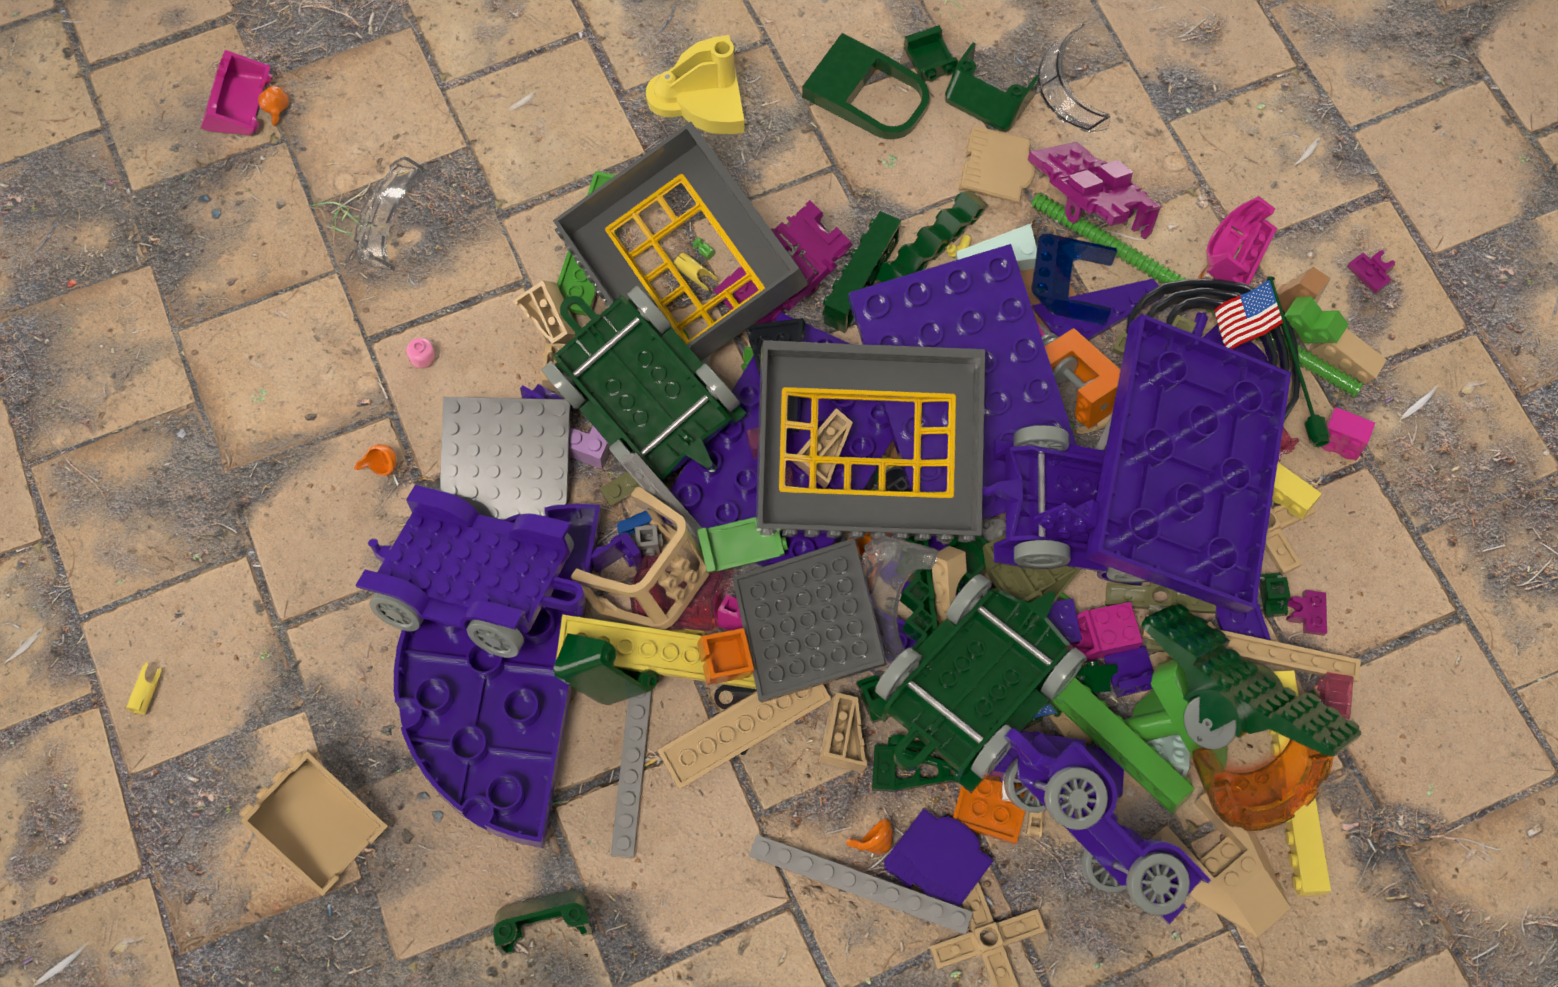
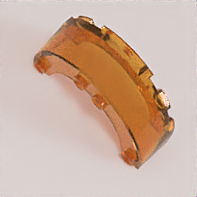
[1192,739,1333,831]

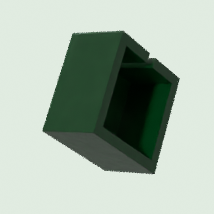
[945,536,989,586]

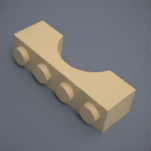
[931,546,967,627]

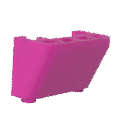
[200,50,272,136]

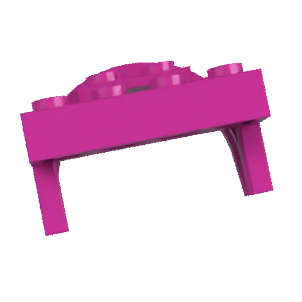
[1207,196,1277,285]

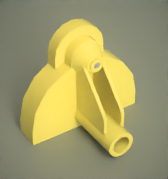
[646,35,745,134]

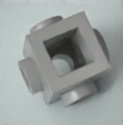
[981,518,1006,542]
[632,525,663,557]

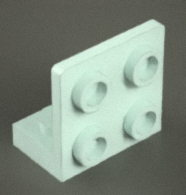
[1145,735,1190,777]

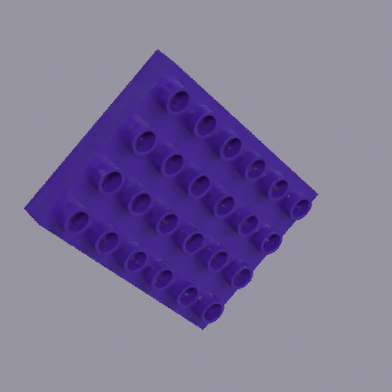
[848,244,1077,520]
[661,312,894,567]
[1085,314,1291,614]

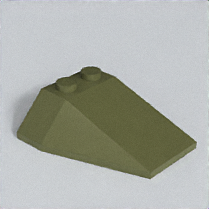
[983,536,1081,605]

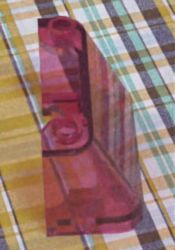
[630,555,728,631]

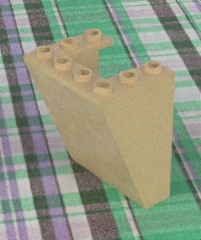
[239,752,387,896]

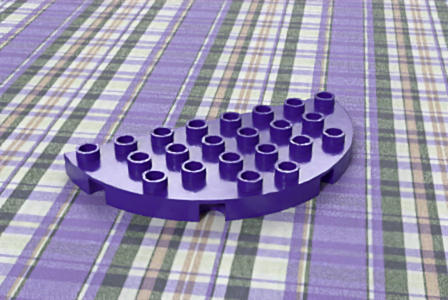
[394,504,602,848]

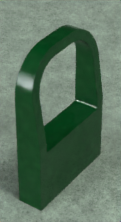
[802,33,929,139]

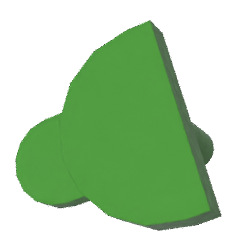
[1123,659,1228,775]

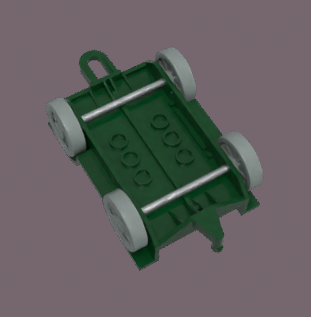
[542,286,747,485]
[869,574,1087,793]

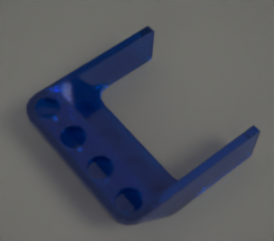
[1031,233,1117,325]

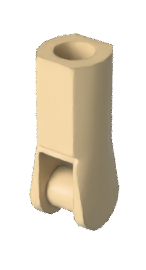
[1026,796,1045,838]

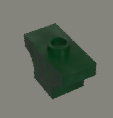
[1259,573,1291,618]
[1075,661,1118,693]
[856,674,891,724]

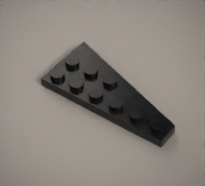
[746,318,805,434]

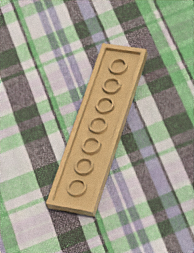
[657,684,831,789]

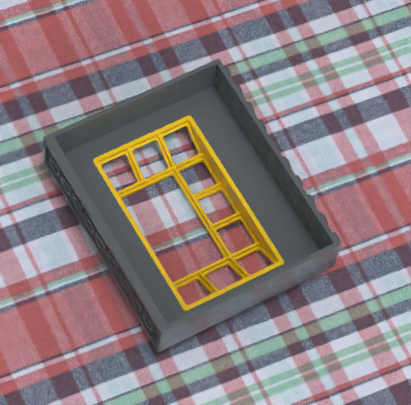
[553,121,809,361]
[755,341,985,542]

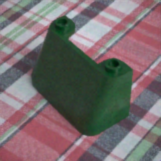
[554,633,660,705]
[493,890,593,956]

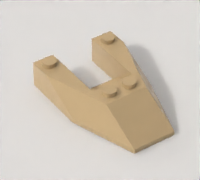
[1151,783,1291,938]

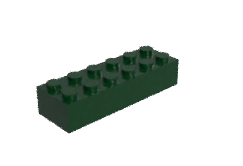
[822,211,902,333]

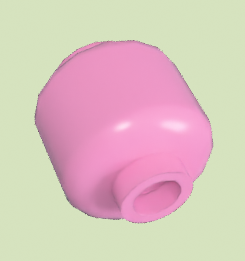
[406,338,435,368]

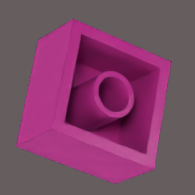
[1322,407,1375,461]
[1090,602,1143,659]

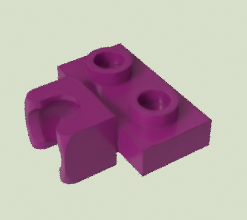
[1347,250,1395,294]
[1286,590,1327,636]

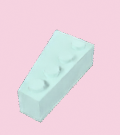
[955,224,1039,271]

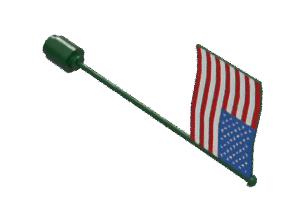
[1214,276,1331,447]

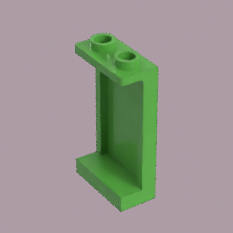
[697,517,788,574]

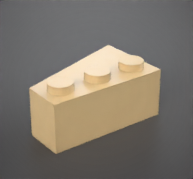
[1307,328,1386,384]

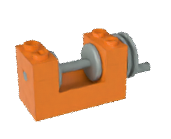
[1039,324,1121,429]

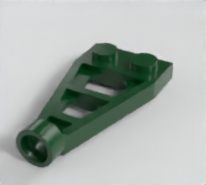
[872,745,959,792]

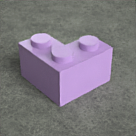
[569,426,610,469]

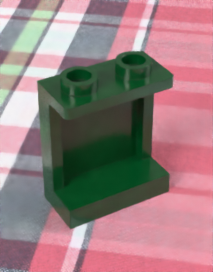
[904,25,958,82]

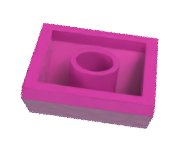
[1070,610,1102,663]

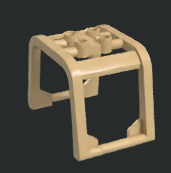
[571,487,709,630]

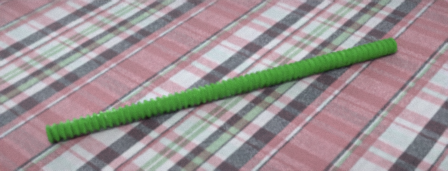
[1032,192,1363,398]

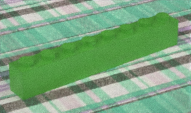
[1052,677,1195,814]

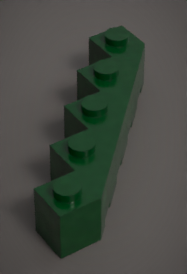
[876,191,988,283]
[894,536,937,651]

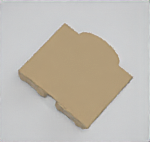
[958,126,1035,203]

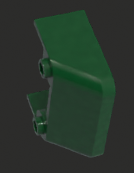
[945,42,1039,132]

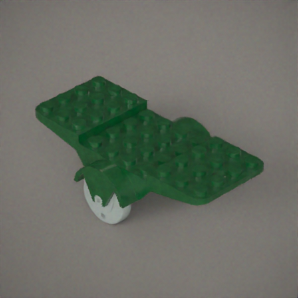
[1142,604,1361,756]

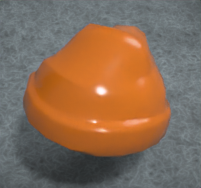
[258,86,289,126]
[354,444,397,476]
[846,818,893,855]

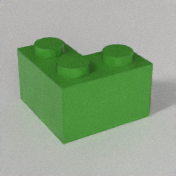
[1284,297,1349,344]

